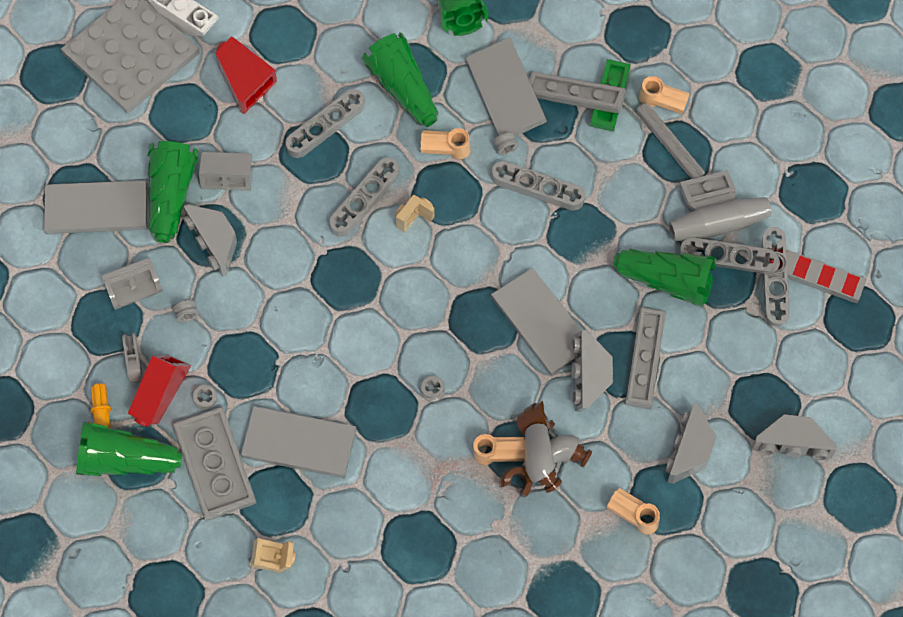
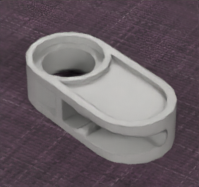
[122,333,143,383]

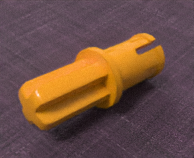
[90,383,112,428]

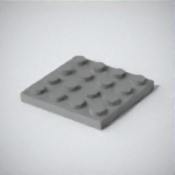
[61,0,200,114]

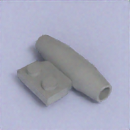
[669,170,772,241]

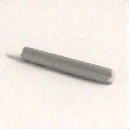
[637,103,705,179]

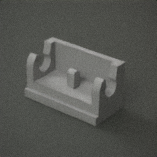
[199,152,253,191]
[102,258,163,310]

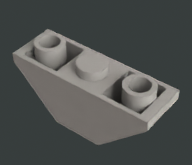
[183,204,237,276]
[571,330,613,412]
[665,403,716,484]
[752,415,836,460]

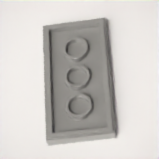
[466,37,547,136]
[44,180,147,234]
[491,268,581,376]
[173,406,257,521]
[241,406,357,478]

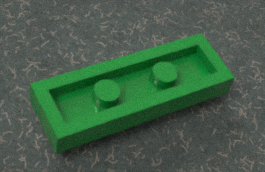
[590,59,631,132]

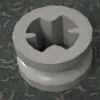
[494,132,519,155]
[173,300,199,323]
[421,376,445,402]
[193,385,217,410]

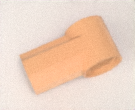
[638,76,690,114]
[421,128,471,160]
[473,434,525,465]
[607,488,660,535]

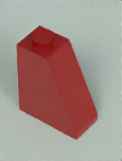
[215,36,277,114]
[128,355,191,427]

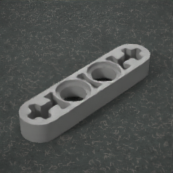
[286,89,365,158]
[330,158,399,237]
[491,161,585,211]
[762,227,790,327]
[680,238,780,274]

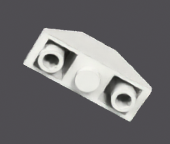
[148,0,219,36]

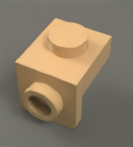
[395,195,434,233]
[250,538,295,573]

